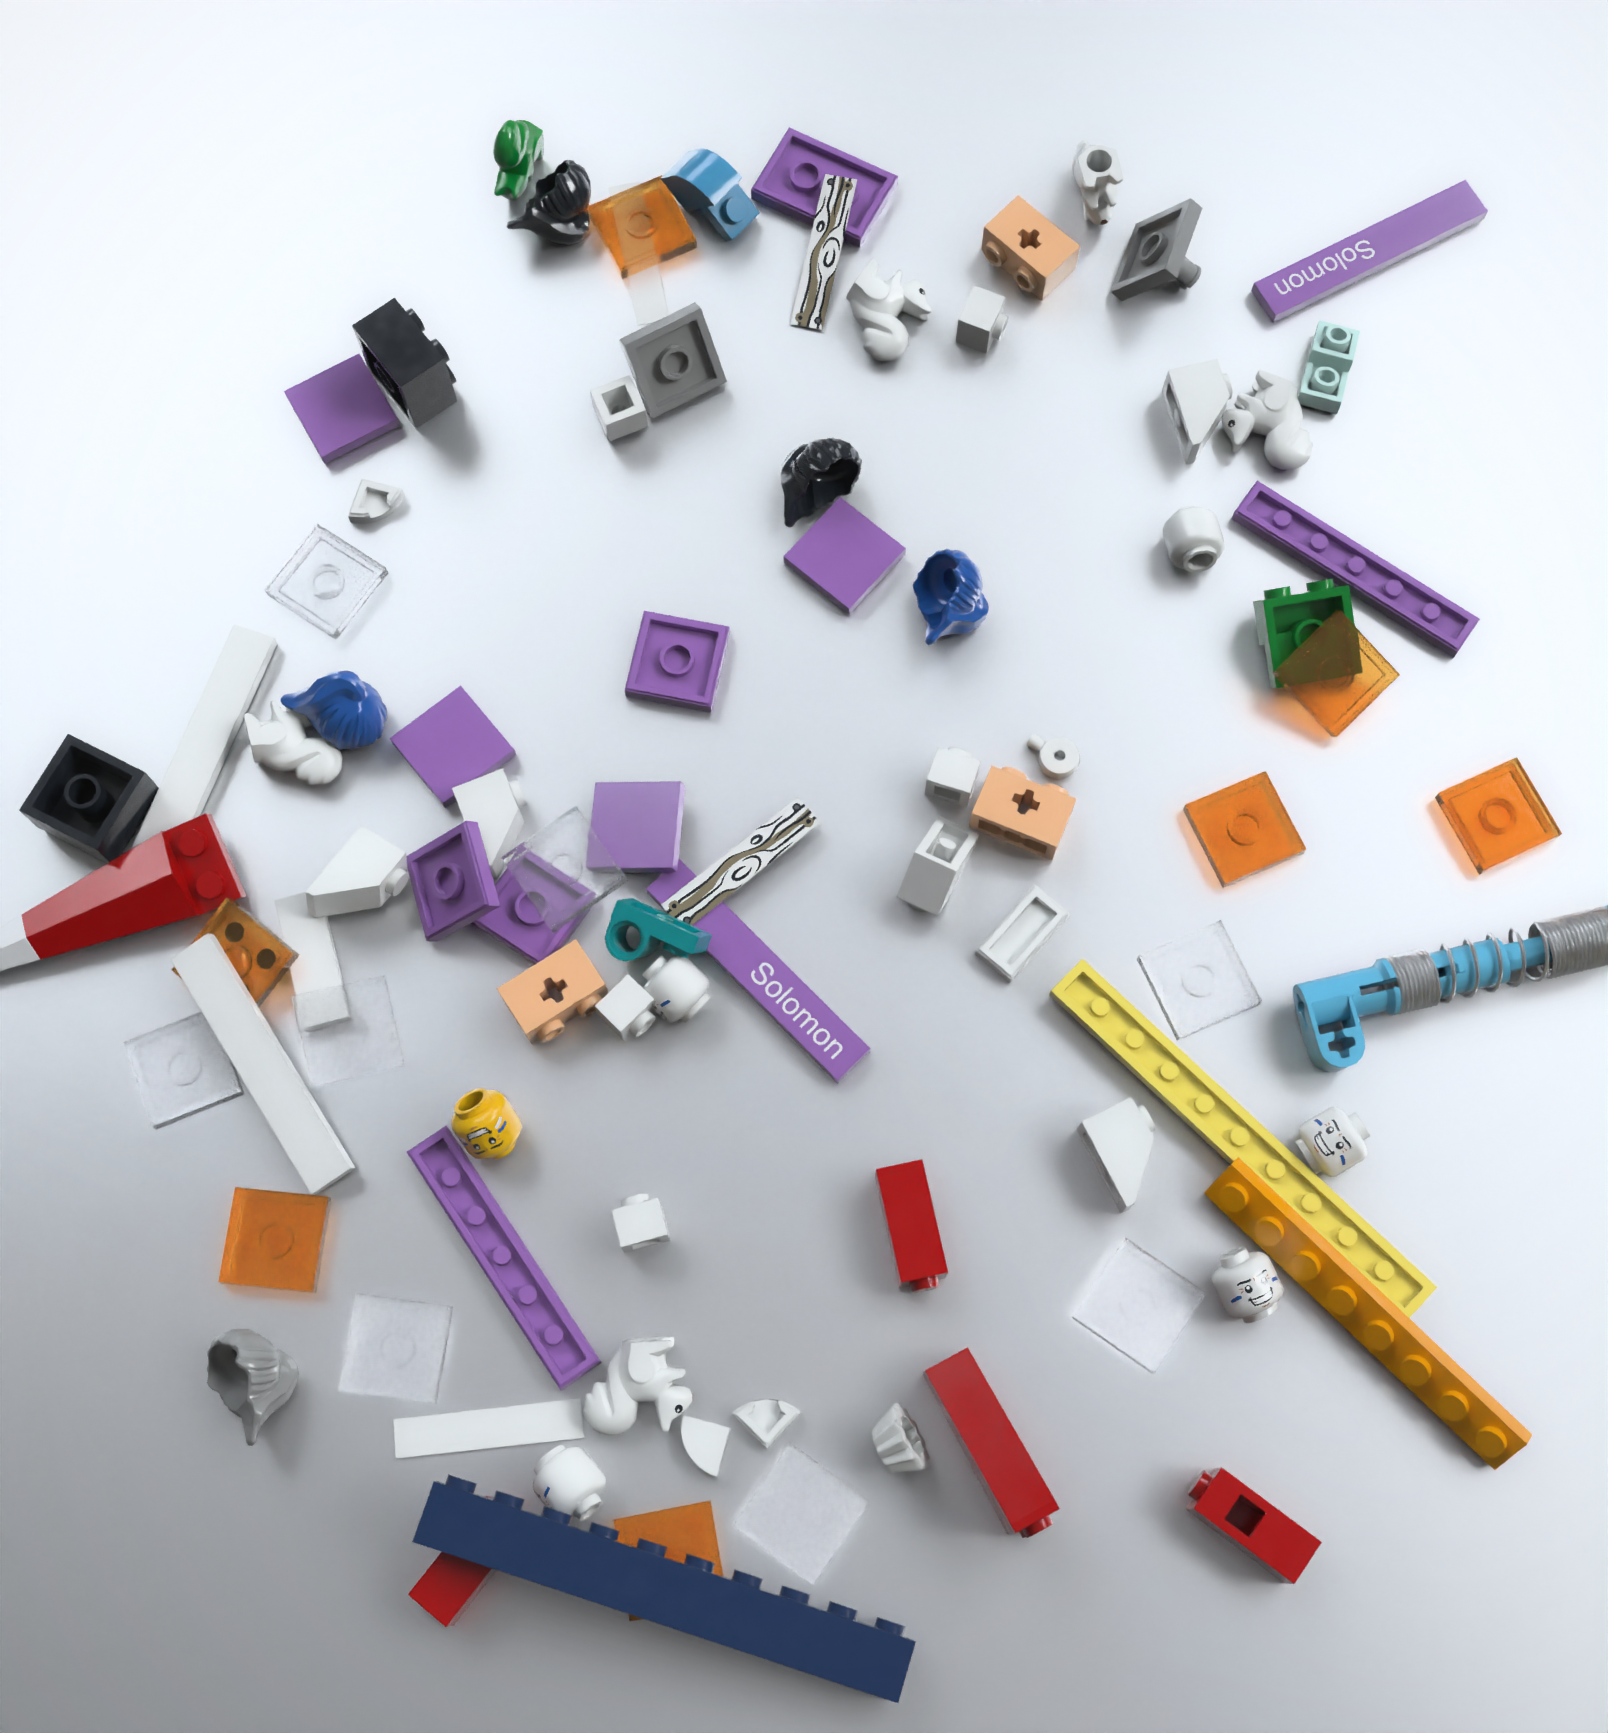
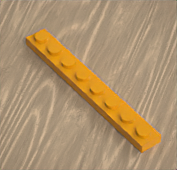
[1204,1157,1532,1470]

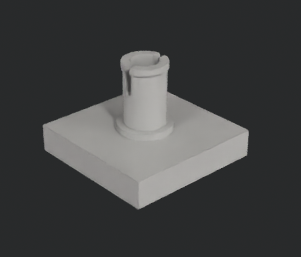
[1111,198,1203,301]
[619,302,727,419]

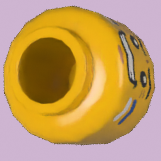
[451,1088,522,1159]

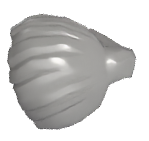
[207,1328,299,1446]

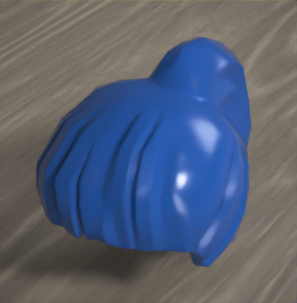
[913,548,989,645]
[280,670,388,750]

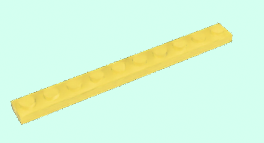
[1049,959,1437,1318]

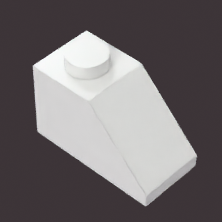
[1162,359,1233,465]
[452,768,527,880]
[896,817,979,916]
[305,826,409,918]
[1076,1097,1155,1214]

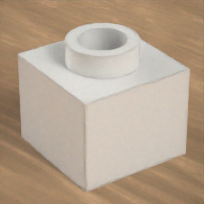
[956,285,1009,353]
[590,375,648,442]
[925,747,981,807]
[595,974,656,1042]
[612,1194,670,1253]

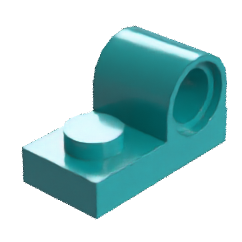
[605,898,712,961]

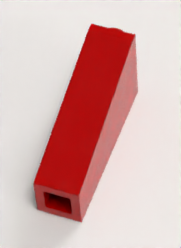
[923,1347,1060,1538]

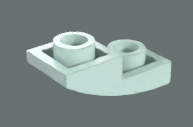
[1297,320,1360,414]

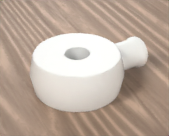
[1027,734,1080,779]

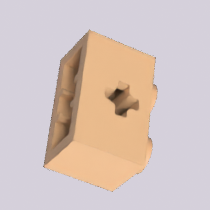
[981,195,1080,300]
[969,766,1076,860]
[497,939,609,1044]

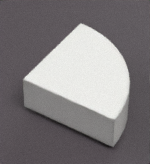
[348,478,405,524]
[732,1399,801,1449]
[681,1415,731,1477]

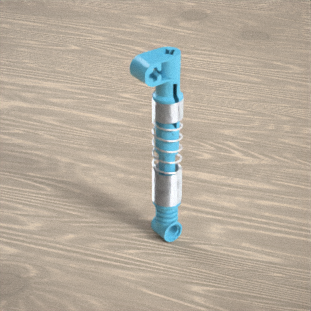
[1293,905,1608,1072]

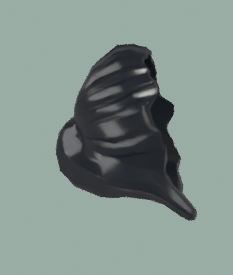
[506,160,591,245]
[781,438,862,528]

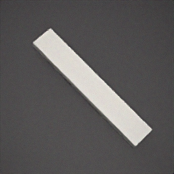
[131,624,278,849]
[170,933,355,1194]

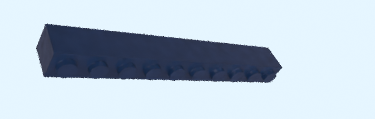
[412,1474,916,1703]

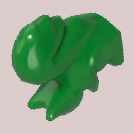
[493,120,544,200]

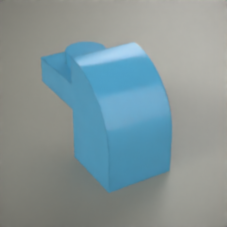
[661,148,760,242]

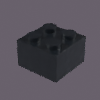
[352,297,457,428]
[19,734,159,863]

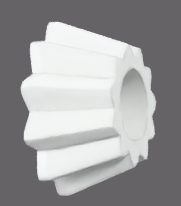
[871,1403,930,1473]

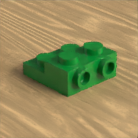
[1253,579,1362,688]

